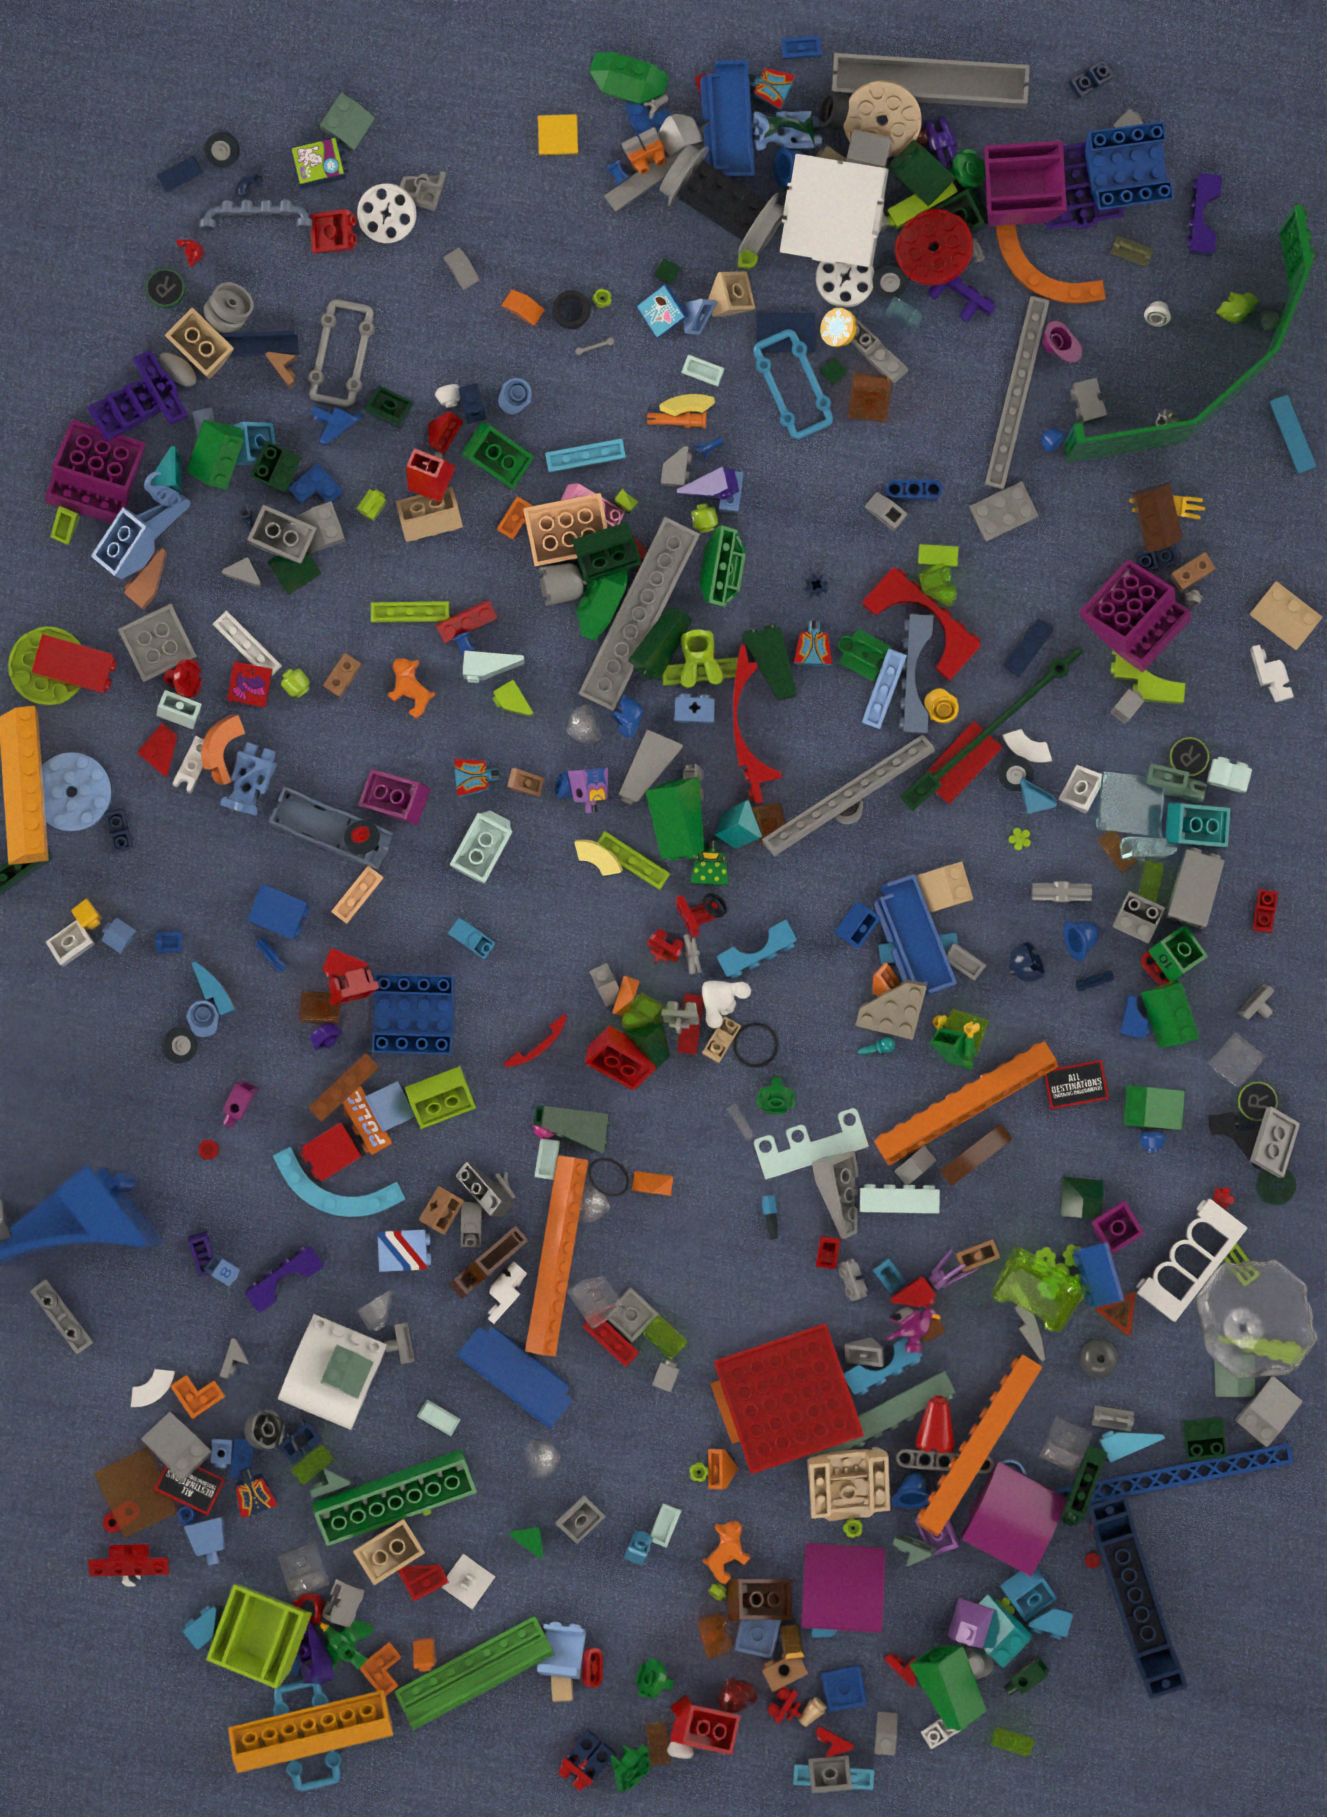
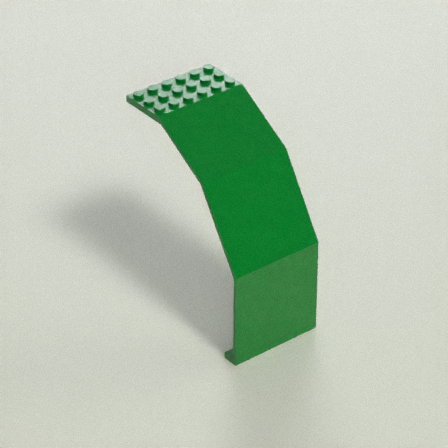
[1064,204,1315,463]

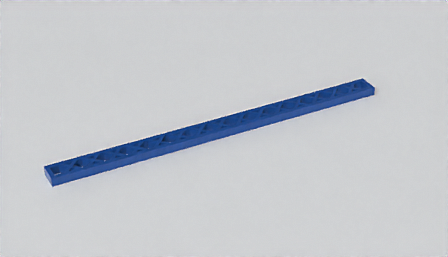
[1053,1443,1293,1503]

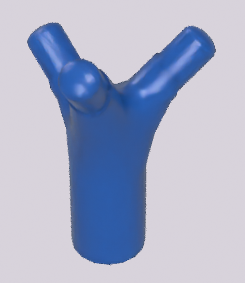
[696,437,724,459]

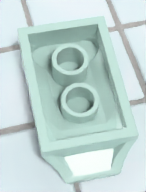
[450,810,513,884]

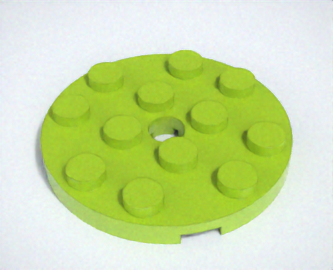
[8,627,81,706]

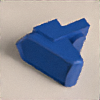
[311,406,364,445]

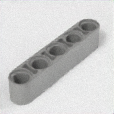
[895,1449,994,1474]

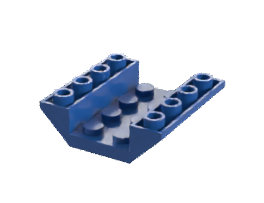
[1085,121,1174,210]
[372,973,454,1055]

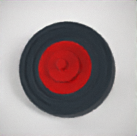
[344,820,380,854]

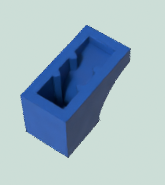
[1119,995,1151,1040]

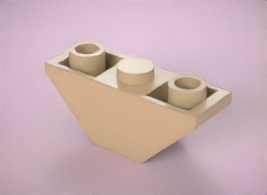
[702,1016,741,1064]

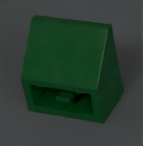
[250,441,302,495]
[1181,1417,1227,1461]

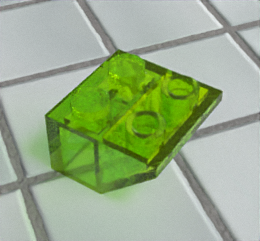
[919,563,958,606]
[621,992,666,1030]

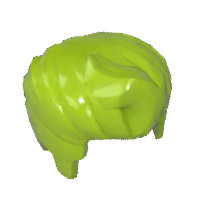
[1216,292,1259,324]

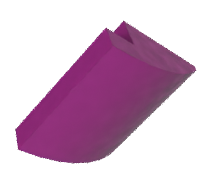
[45,419,146,524]
[1079,559,1191,673]
[961,1461,1067,1576]
[801,1543,885,1633]

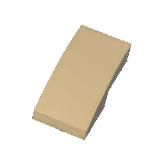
[551,1676,573,1702]

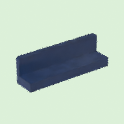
[219,331,299,357]

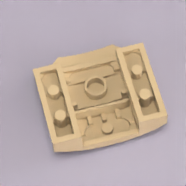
[808,1449,890,1522]

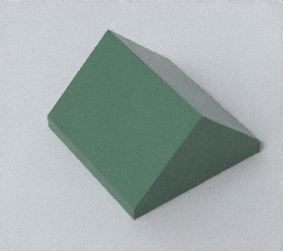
[1214,1356,1255,1397]

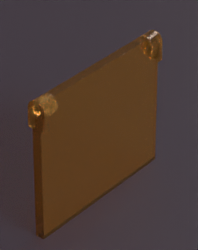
[93,1448,178,1538]

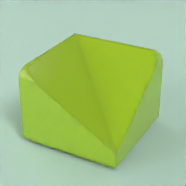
[615,488,638,513]

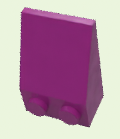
[358,769,430,826]

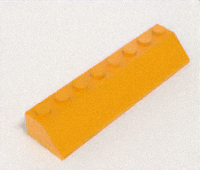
[0,706,49,865]
[228,1690,393,1773]

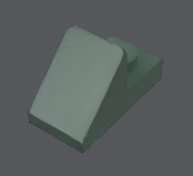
[310,1468,351,1498]
[893,1532,937,1566]

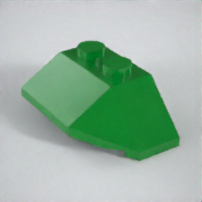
[589,52,669,105]
[699,525,746,607]
[576,569,629,641]

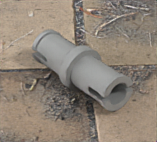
[683,934,702,975]

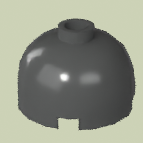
[1079,1339,1119,1378]
[244,1409,285,1450]

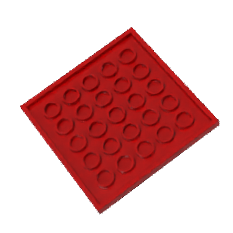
[713,1323,865,1475]

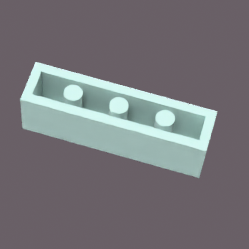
[859,1184,940,1213]

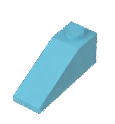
[1099,1430,1165,1463]

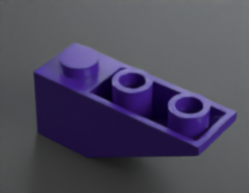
[298,1621,335,1684]

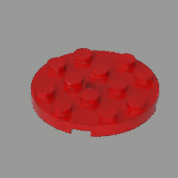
[895,209,974,286]

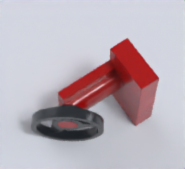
[676,893,727,938]

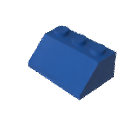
[1073,1242,1124,1307]

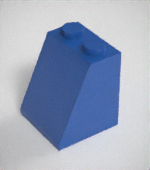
[247,884,310,940]

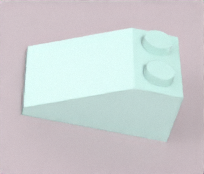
[463,651,525,683]

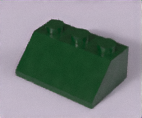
[572,521,642,582]

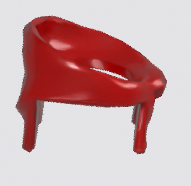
[293,1593,326,1624]

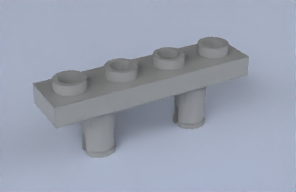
[30,1279,94,1355]

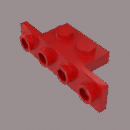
[88,1544,169,1576]

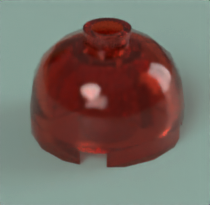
[717,1678,759,1714]

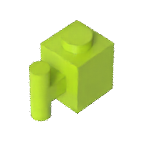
[357,489,387,522]

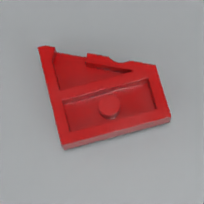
[137,723,178,778]
[398,1565,450,1602]

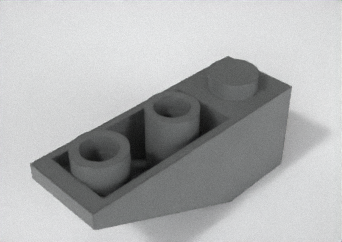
[456,1161,515,1217]

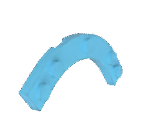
[273,1147,406,1217]

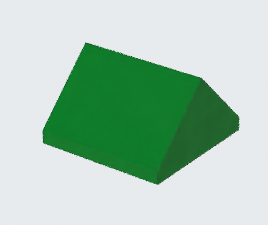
[509,1526,544,1559]

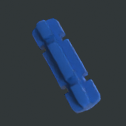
[256,938,287,973]

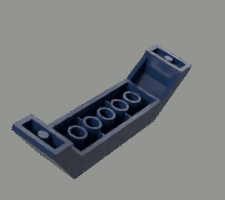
[1087,1494,1188,1699]

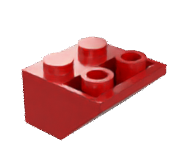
[406,448,456,502]

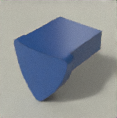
[155,930,183,955]

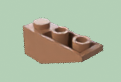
[124,548,167,610]

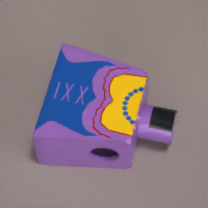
[568,767,608,813]

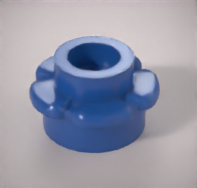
[177,1506,197,1525]

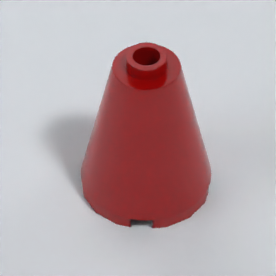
[915,1395,955,1453]

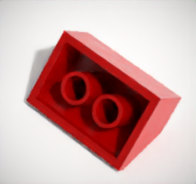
[670,1704,740,1755]

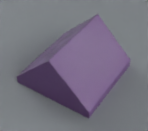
[915,1518,960,1556]

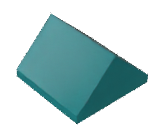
[715,800,762,849]

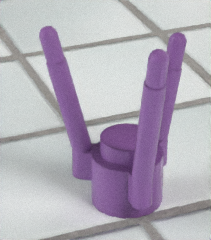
[929,1250,979,1290]

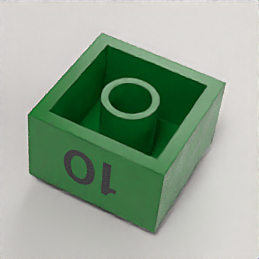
[1148,925,1208,983]

